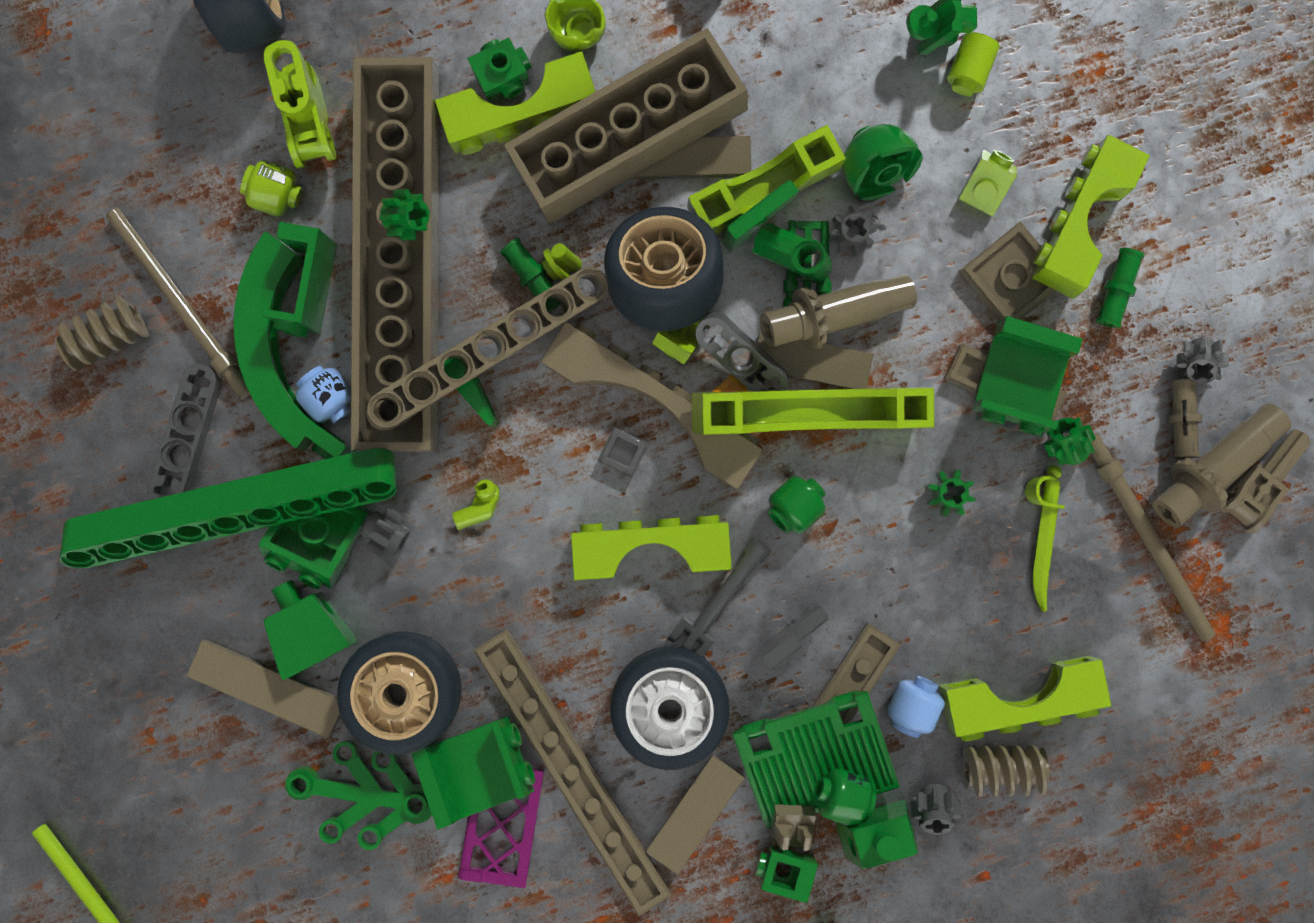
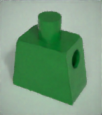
[264,580,358,681]
[835,799,918,869]

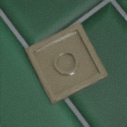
[958,221,1056,320]

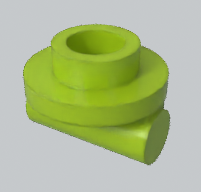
[542,243,582,281]

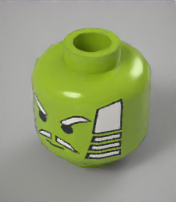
[240,160,302,217]

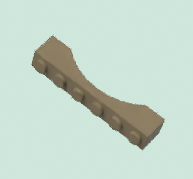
[541,322,763,490]

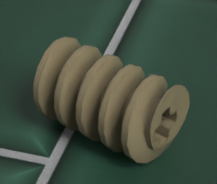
[55,295,149,371]
[961,745,1050,797]

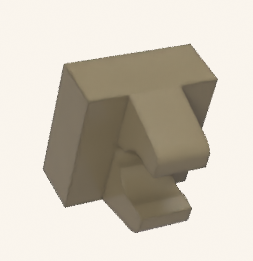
[771,805,816,851]

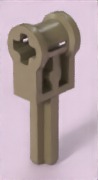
[1220,429,1311,534]

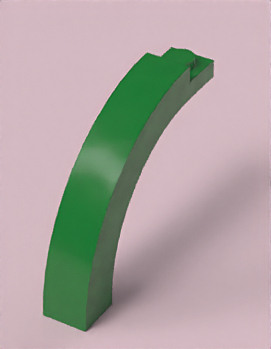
[233,231,353,459]

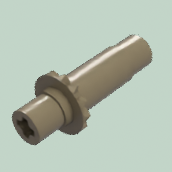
[760,274,917,350]
[1153,403,1292,528]

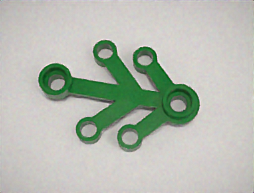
[285,740,432,850]

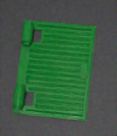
[732,690,900,828]

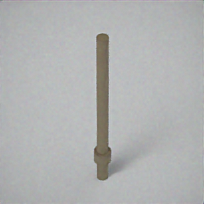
[106,208,250,400]
[1091,433,1216,641]

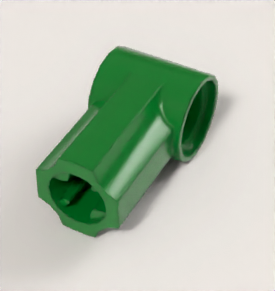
[752,222,832,283]

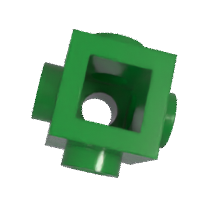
[467,37,532,103]

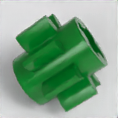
[379,189,430,240]
[1044,417,1096,465]
[925,470,976,517]

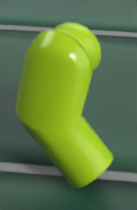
[452,479,500,530]

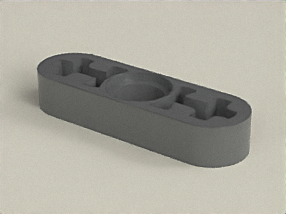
[696,312,789,391]

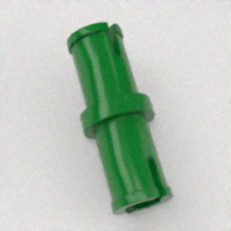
[499,237,561,313]
[1096,247,1145,329]

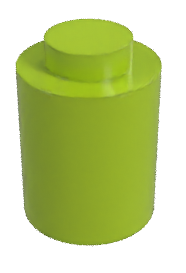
[947,32,1000,96]

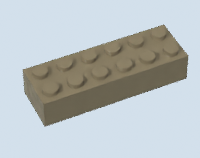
[504,28,748,225]

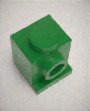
[754,844,818,903]

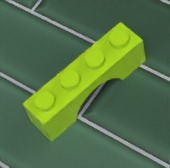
[435,51,596,155]
[687,124,846,235]
[1032,134,1150,299]
[571,515,732,580]
[939,656,1112,741]

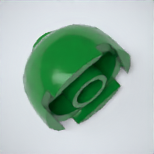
[842,124,923,201]

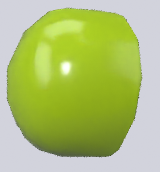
[544,0,607,52]

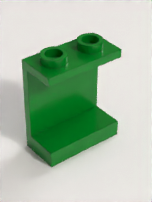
[261,222,337,338]
[971,316,1083,436]
[411,716,535,830]

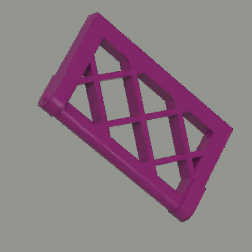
[458,768,544,888]

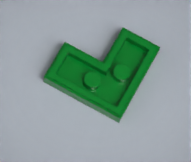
[722,180,799,253]

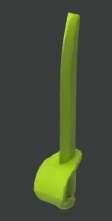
[1025,465,1065,612]

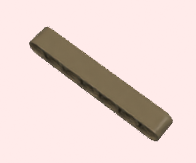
[366,267,608,430]

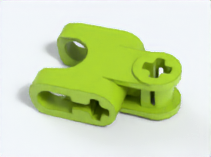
[264,40,336,169]

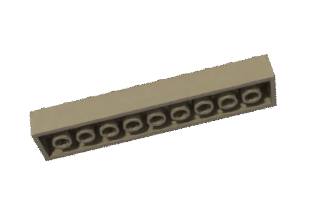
[351,57,439,452]

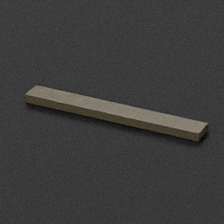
[473,628,672,917]

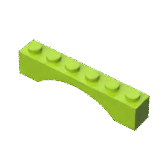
[691,387,934,435]

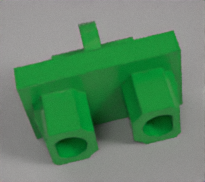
[906,0,977,55]

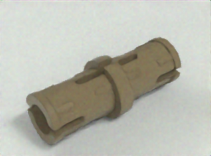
[1169,379,1202,459]

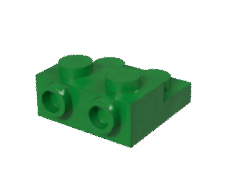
[258,507,369,590]

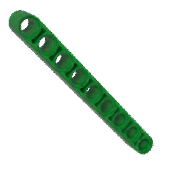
[59,448,397,569]

